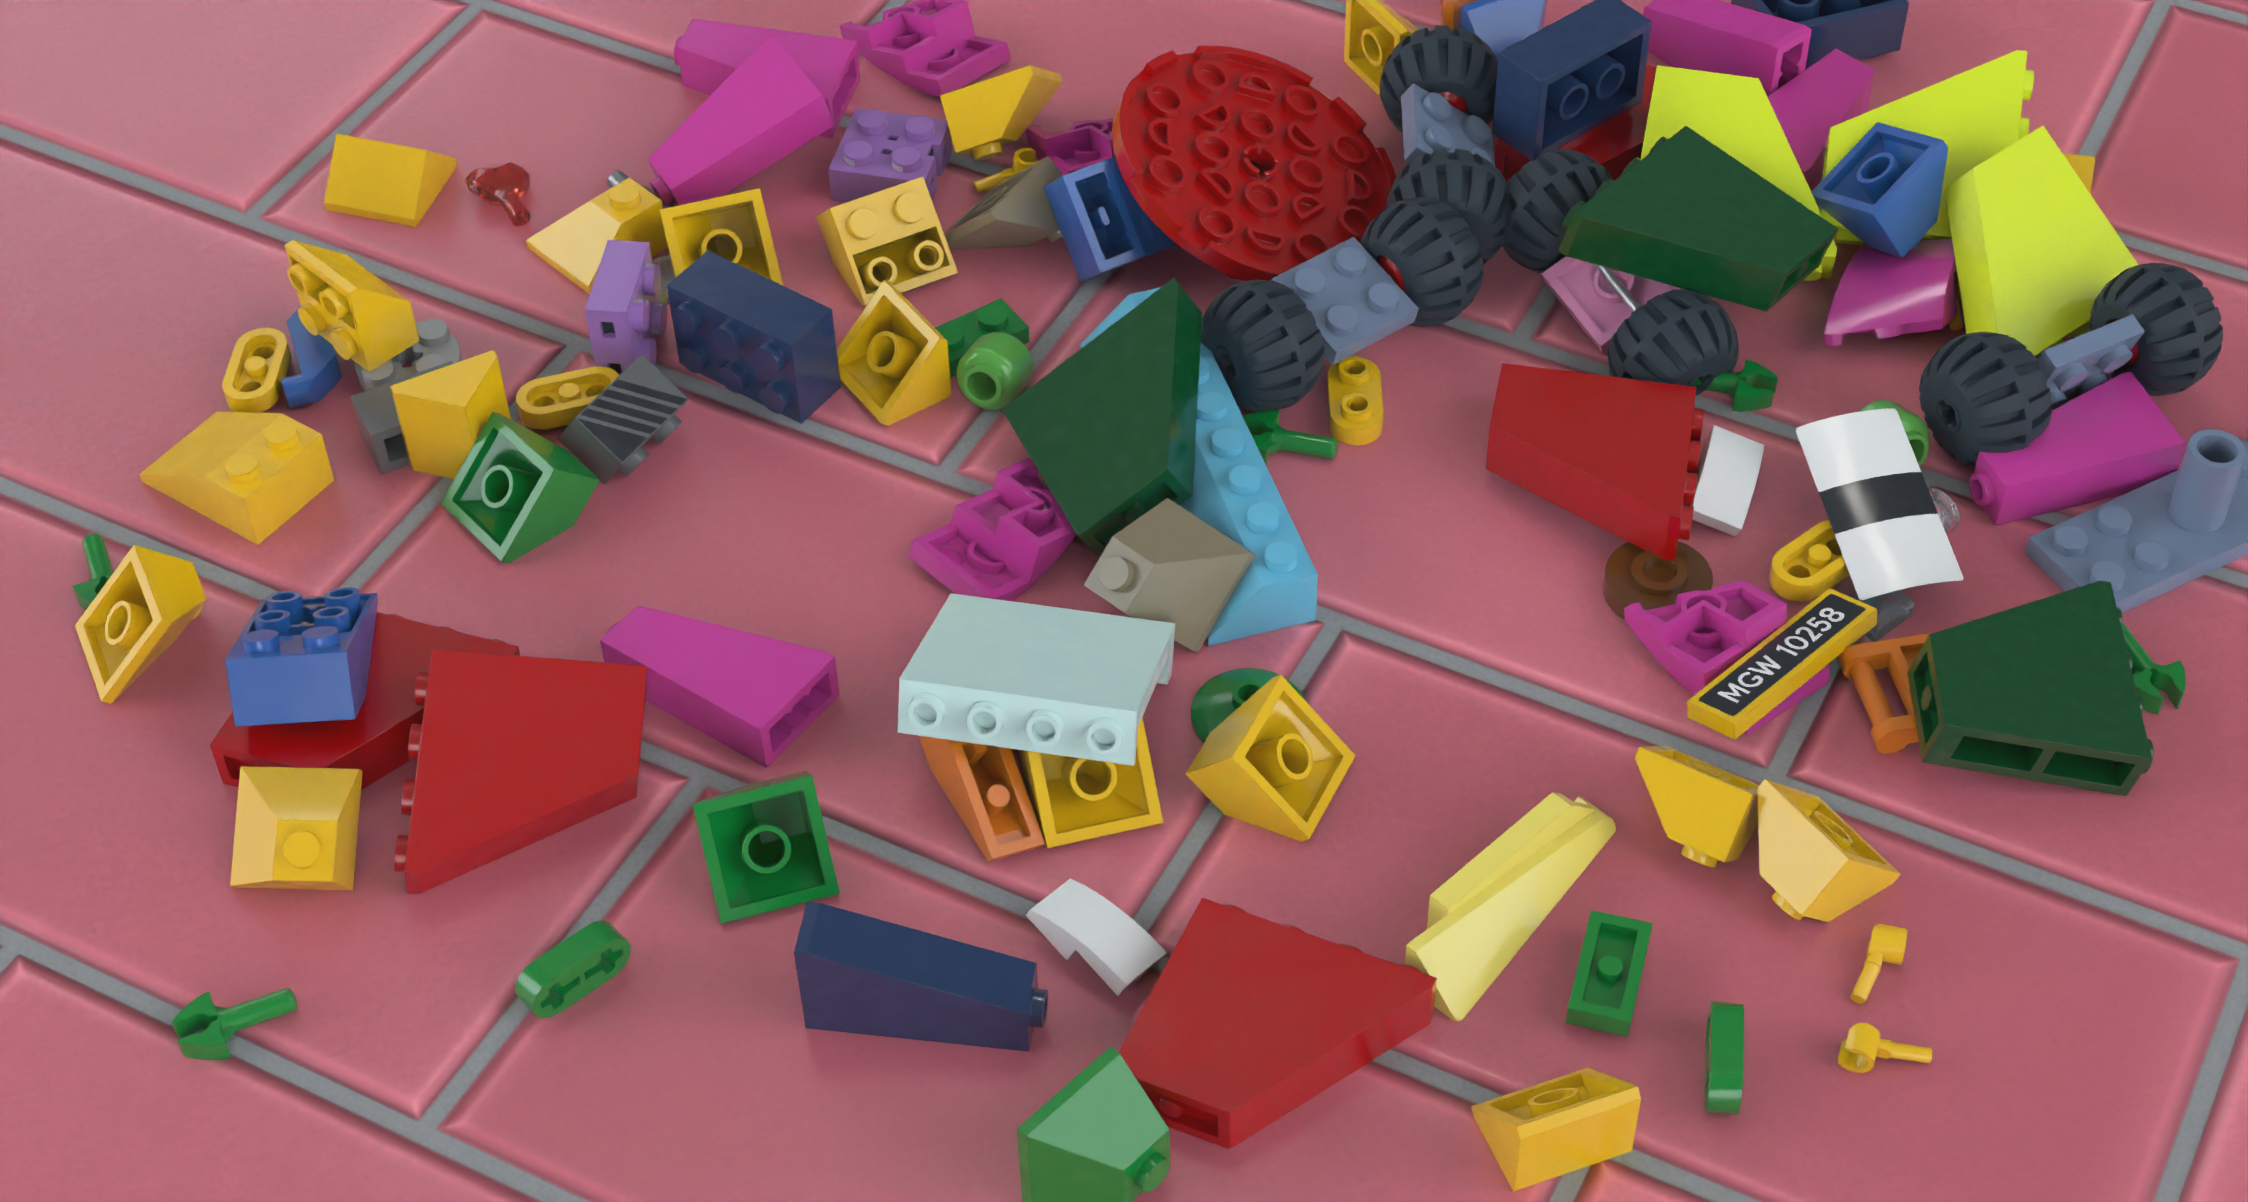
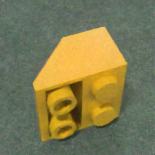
[816,177,958,306]
[284,240,420,372]

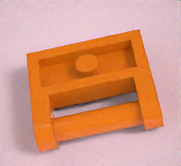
[1838,632,1935,754]

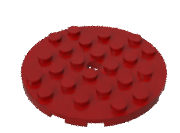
[1112,45,1396,281]

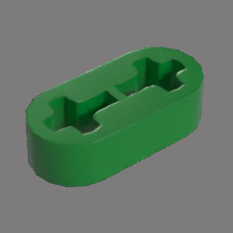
[515,920,631,1018]
[1704,1001,1744,1115]

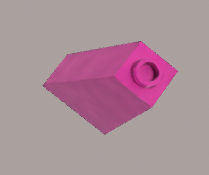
[1643,0,1812,97]
[674,18,860,138]
[647,35,834,207]
[1768,49,1875,192]
[1969,371,2186,526]
[600,605,840,768]

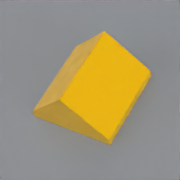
[324,133,458,227]
[837,280,952,426]
[390,350,511,479]
[1471,1067,1641,1192]

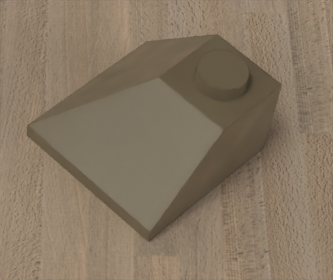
[944,156,1063,249]
[1084,498,1256,652]

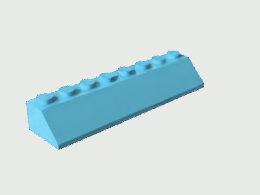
[1080,284,1318,646]

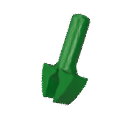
[1692,359,1778,412]
[1243,410,1338,464]
[72,534,114,611]
[2121,622,2186,715]
[172,988,297,1060]

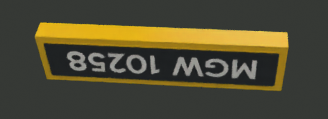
[1687,588,1877,740]

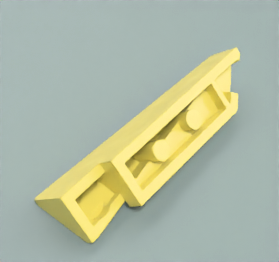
[1405,792,1616,1021]

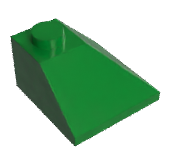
[441,412,600,563]
[692,771,840,924]
[1017,1046,1170,1202]

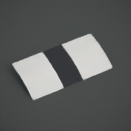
[1796,408,1964,601]

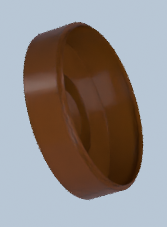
[1603,541,1713,620]

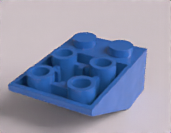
[1043,157,1178,282]
[225,587,378,726]

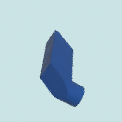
[281,306,342,409]

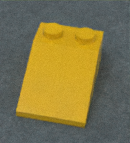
[139,412,334,545]

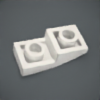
[1692,425,1764,536]
[1026,878,1167,996]

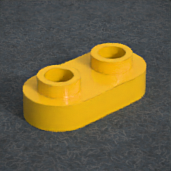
[222,328,292,413]
[1327,356,1384,446]
[516,366,619,430]
[1769,520,1850,602]

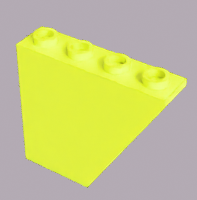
[1818,50,2034,246]
[1640,65,1837,281]
[1944,126,2138,360]

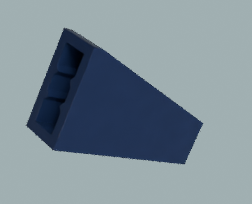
[794,902,1048,1052]

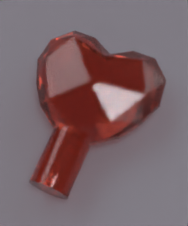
[465,162,531,226]

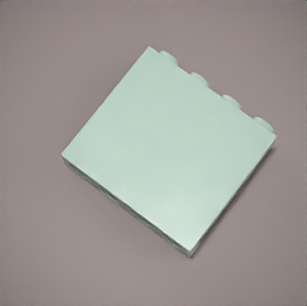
[897,593,1175,766]

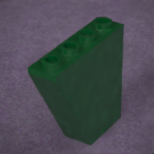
[1558,126,1838,312]
[1002,278,1202,558]
[1907,581,2154,796]

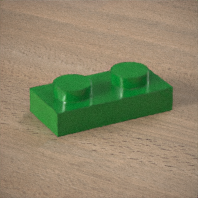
[935,298,1030,378]
[1565,910,1653,1037]

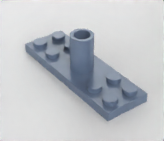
[2025,429,2248,613]

